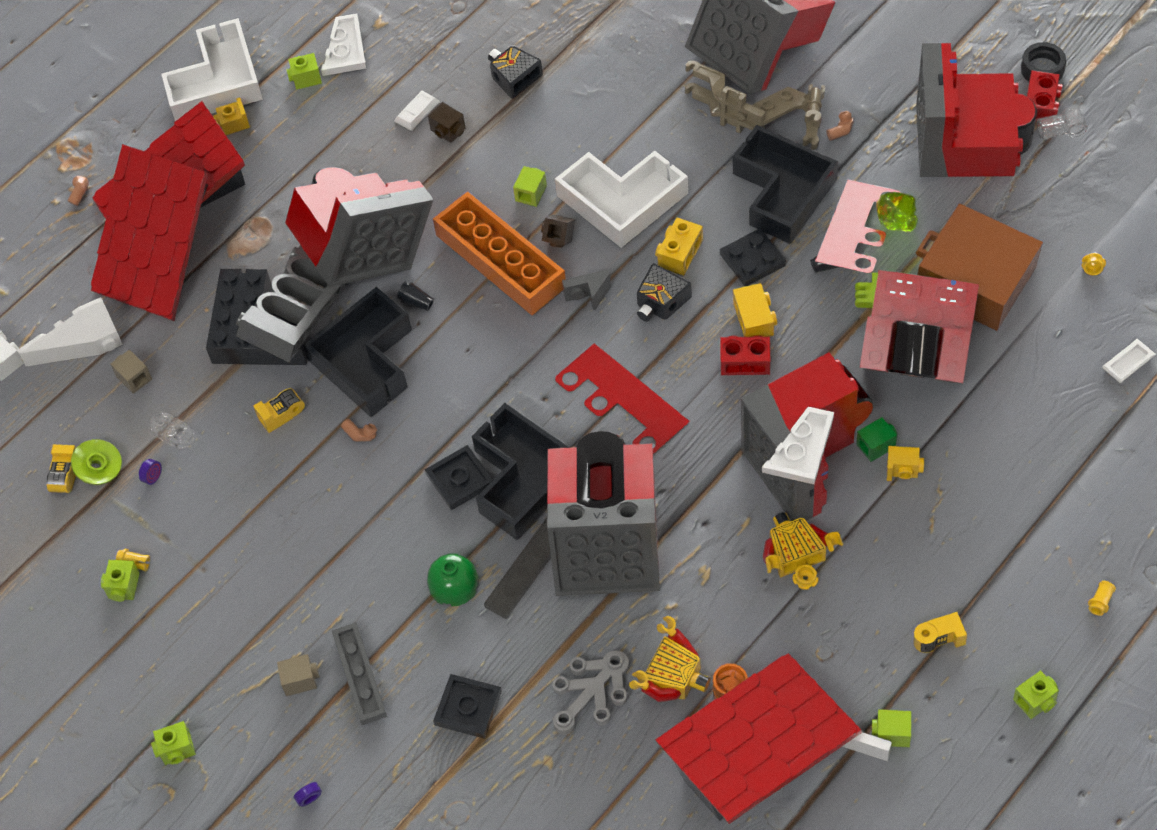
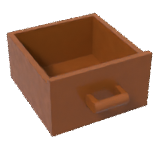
[915,203,1043,331]

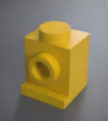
[213,97,250,135]
[887,446,924,481]

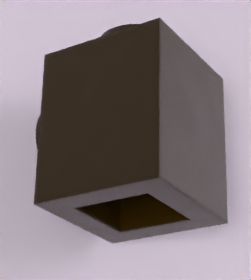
[428,102,466,143]
[541,214,575,248]

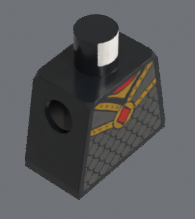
[488,46,543,99]
[637,263,692,322]

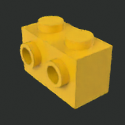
[655,217,703,276]
[733,283,777,337]

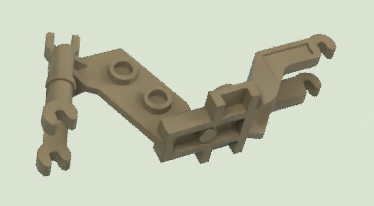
[685,61,825,150]

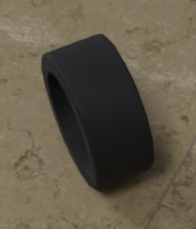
[1021,42,1066,82]

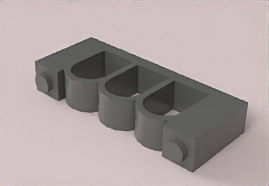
[236,245,348,362]

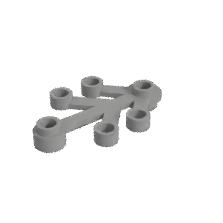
[552,650,629,735]

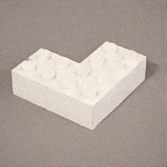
[161,18,263,121]
[555,151,688,248]

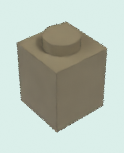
[110,349,152,394]
[277,654,320,696]

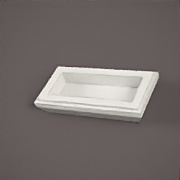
[394,91,440,131]
[1102,339,1156,383]

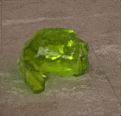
[876,192,918,232]

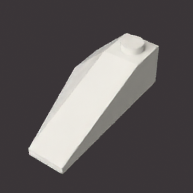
[18,297,123,366]

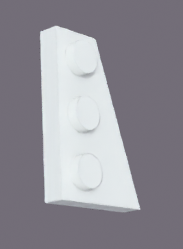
[321,14,366,76]
[762,407,834,484]

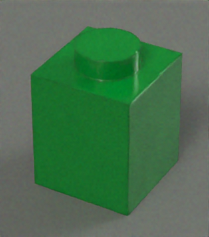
[856,417,897,462]

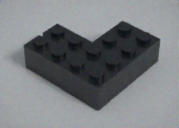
[733,125,838,244]
[206,269,311,365]
[303,286,412,417]
[472,403,583,540]

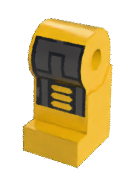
[253,388,305,433]
[46,444,76,493]
[913,612,967,653]

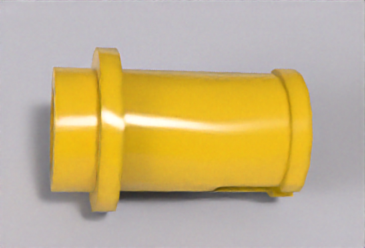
[116,548,150,571]
[1088,581,1116,616]

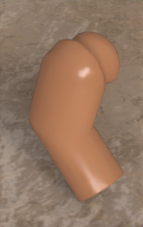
[826,111,854,141]
[67,176,89,206]
[341,419,377,442]

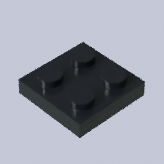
[720,228,786,287]
[425,445,493,510]
[433,674,502,739]

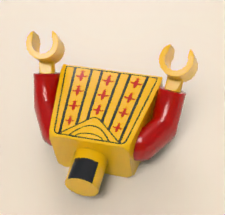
[762,512,843,578]
[629,616,711,702]

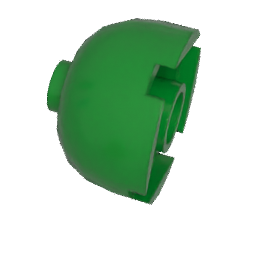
[427,554,479,606]

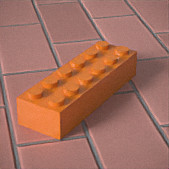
[433,191,566,315]

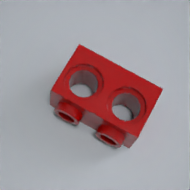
[1027,71,1063,125]
[720,335,770,375]

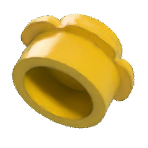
[1081,253,1106,276]
[792,564,818,590]

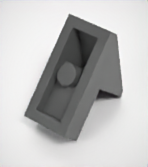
[562,269,611,310]

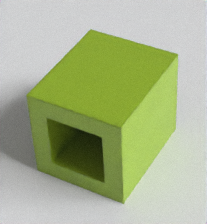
[513,166,547,207]
[871,709,911,747]

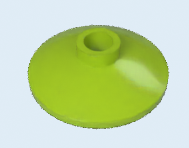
[71,439,122,485]

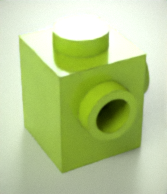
[286,53,322,90]
[101,560,140,602]
[1013,670,1059,719]
[151,721,196,765]

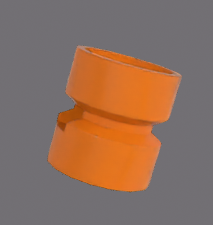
[713,663,748,700]

